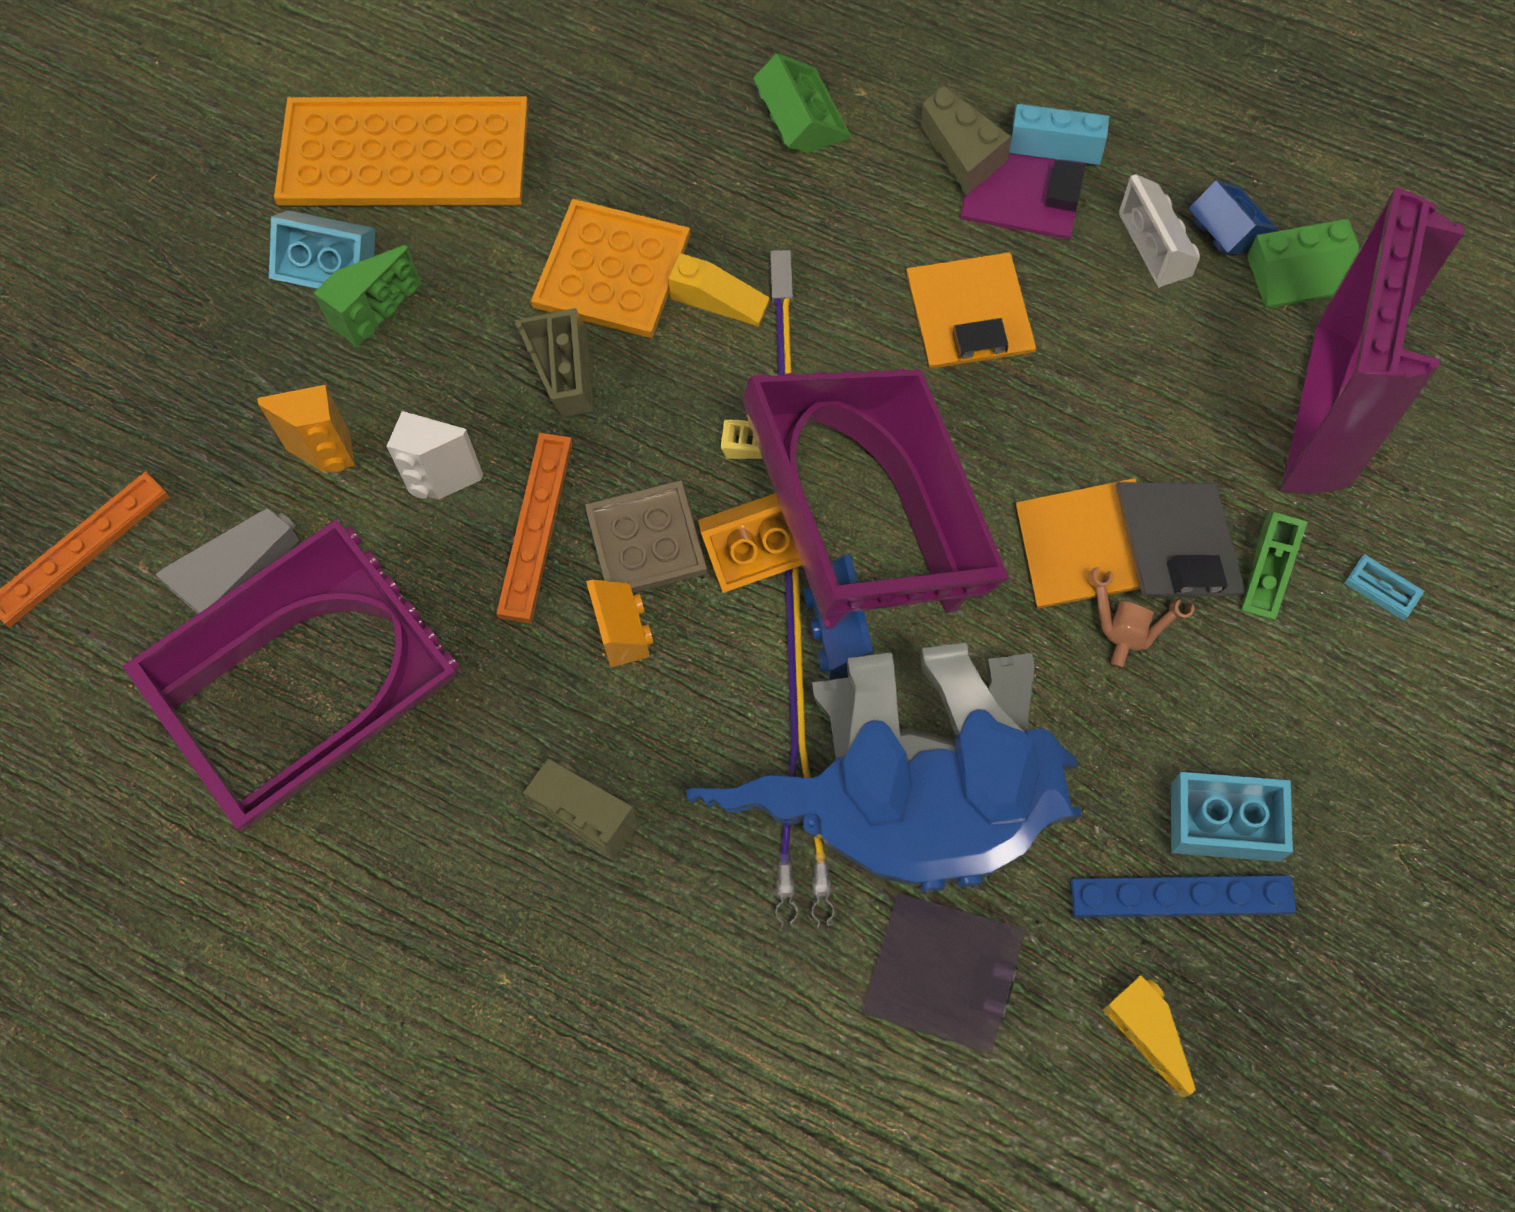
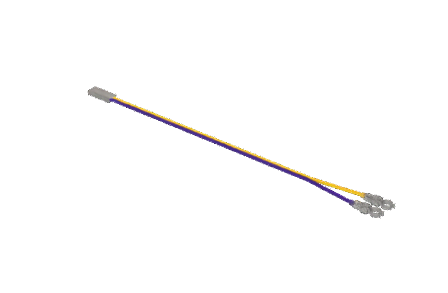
[770,250,834,929]

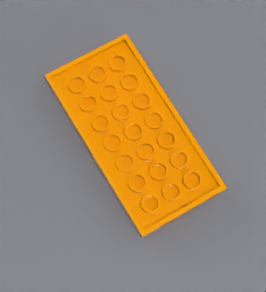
[274,97,529,206]

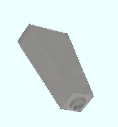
[156,508,300,614]

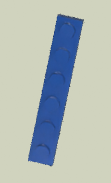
[1070,876,1296,918]

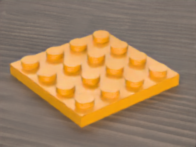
[531,199,691,339]

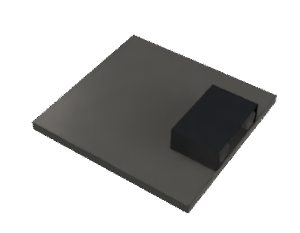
[1115,482,1246,597]

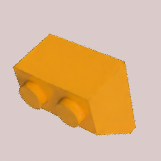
[586,579,654,668]

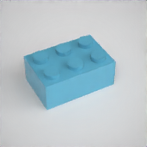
[1171,772,1293,862]

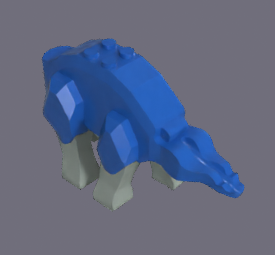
[686,642,1082,893]

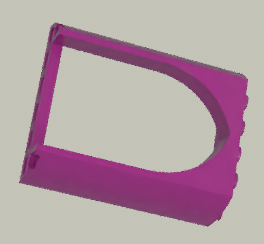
[1281,187,1464,493]
[743,368,1009,629]
[122,519,460,832]

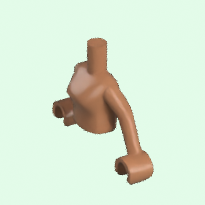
[1087,567,1195,668]

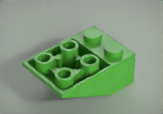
[313,245,421,347]

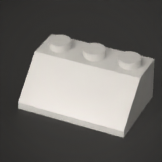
[1119,174,1200,288]
[387,411,484,500]

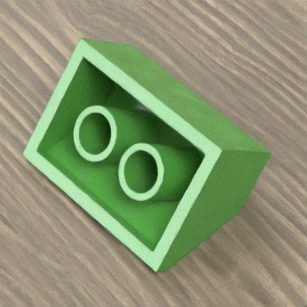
[753,53,851,153]
[1247,219,1359,309]

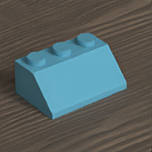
[1009,104,1109,165]
[269,210,376,289]

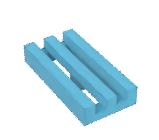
[1344,554,1425,621]

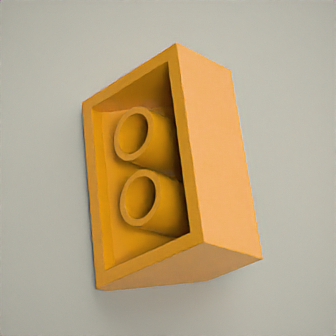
[257,385,355,473]
[698,493,802,593]

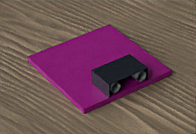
[960,153,1086,240]

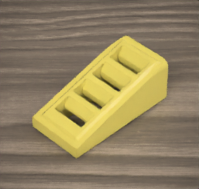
[721,420,763,459]

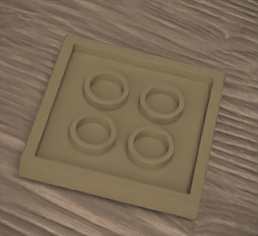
[585,480,707,593]

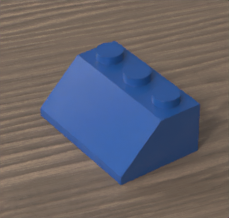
[804,554,873,680]

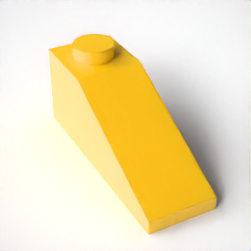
[668,253,770,326]
[1102,975,1196,1098]

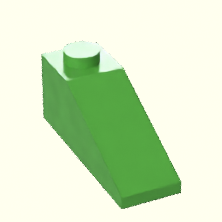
[1241,510,1308,620]

